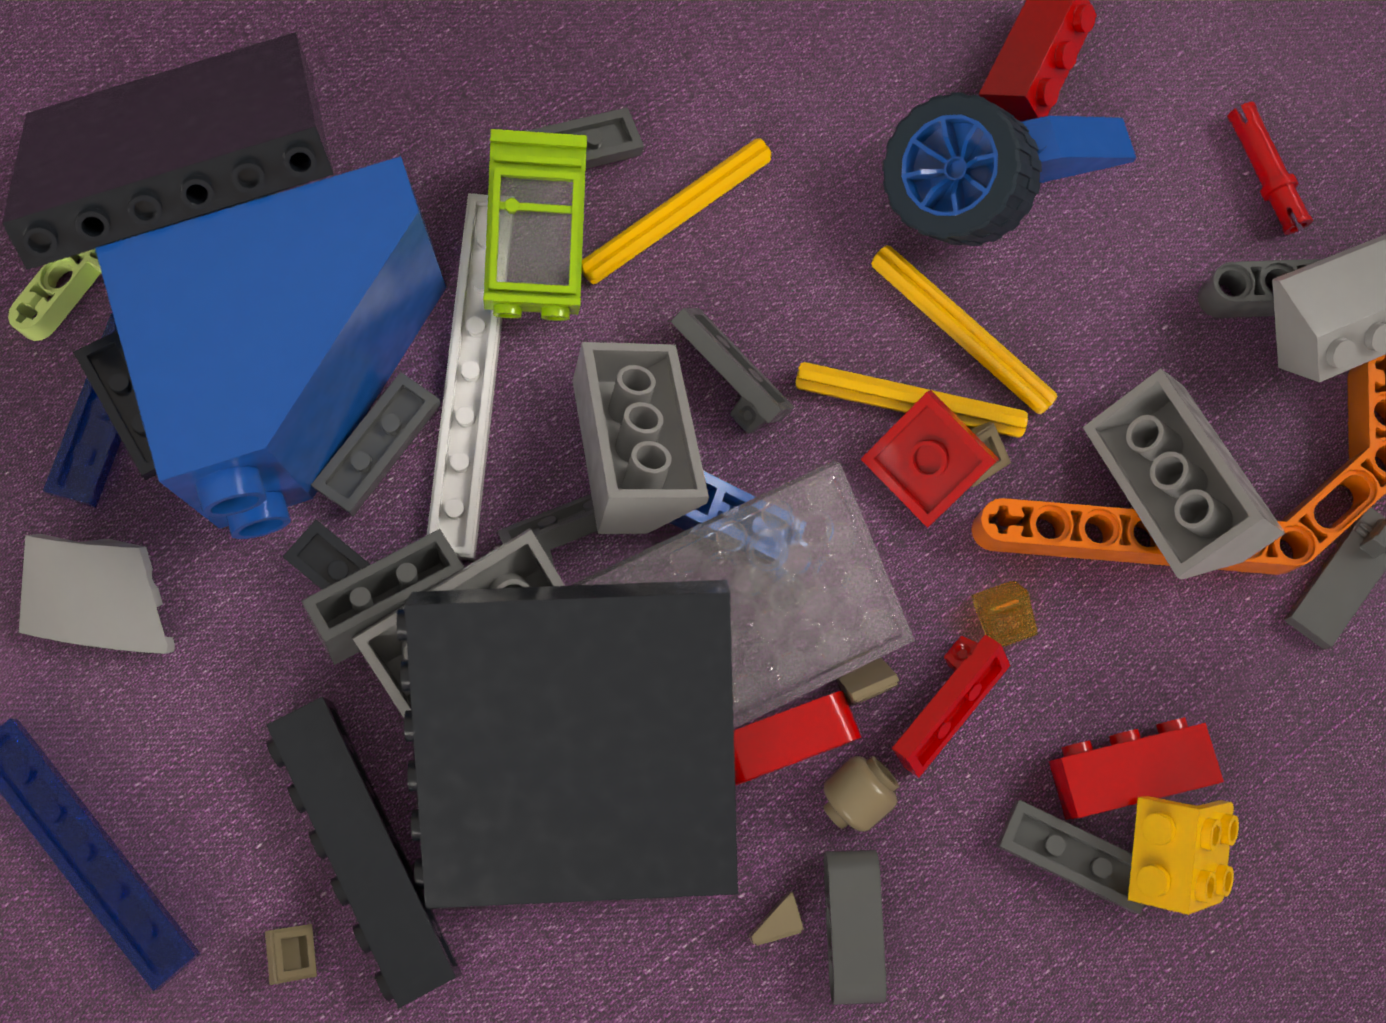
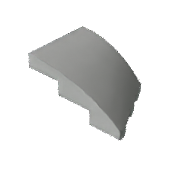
[19,534,175,654]

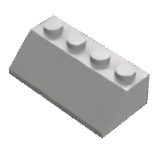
[1272,234,1386,382]
[572,342,709,534]
[1083,368,1285,580]
[352,528,565,717]

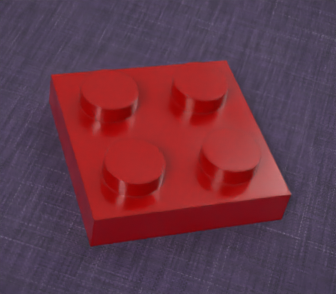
[861,390,999,528]

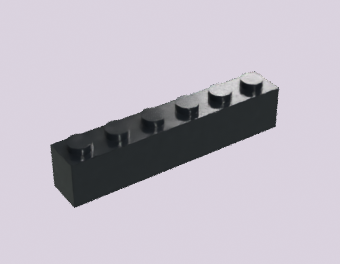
[266,697,462,1009]

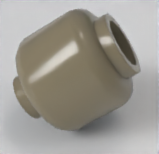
[823,756,899,832]

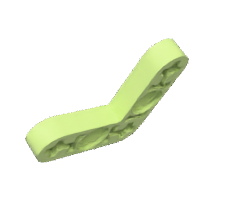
[8,249,102,341]

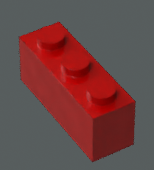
[979,0,1097,122]
[1049,717,1224,820]

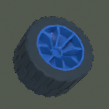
[882,92,1042,247]

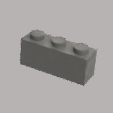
[301,529,464,665]

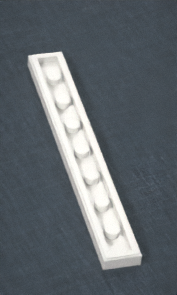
[427,193,514,561]

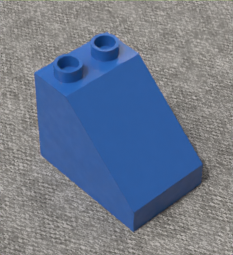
[95,156,446,539]

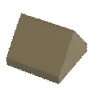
[265,924,317,985]

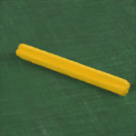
[582,138,772,284]
[871,245,1057,414]
[795,362,1028,438]

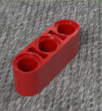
[734,690,862,786]

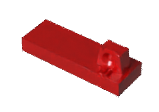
[892,634,1010,778]

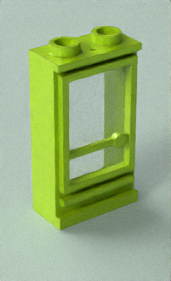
[483,129,587,321]

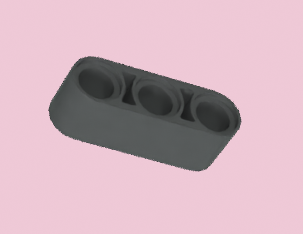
[1197,259,1322,318]
[824,850,887,1005]

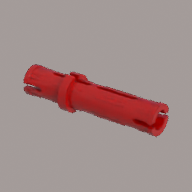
[1227,102,1313,235]

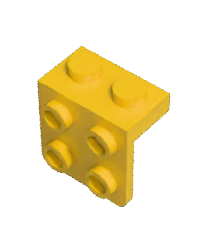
[1128,796,1239,915]

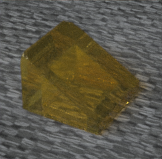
[972,581,1038,647]

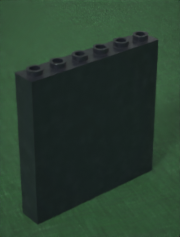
[2,32,334,270]
[397,580,738,909]

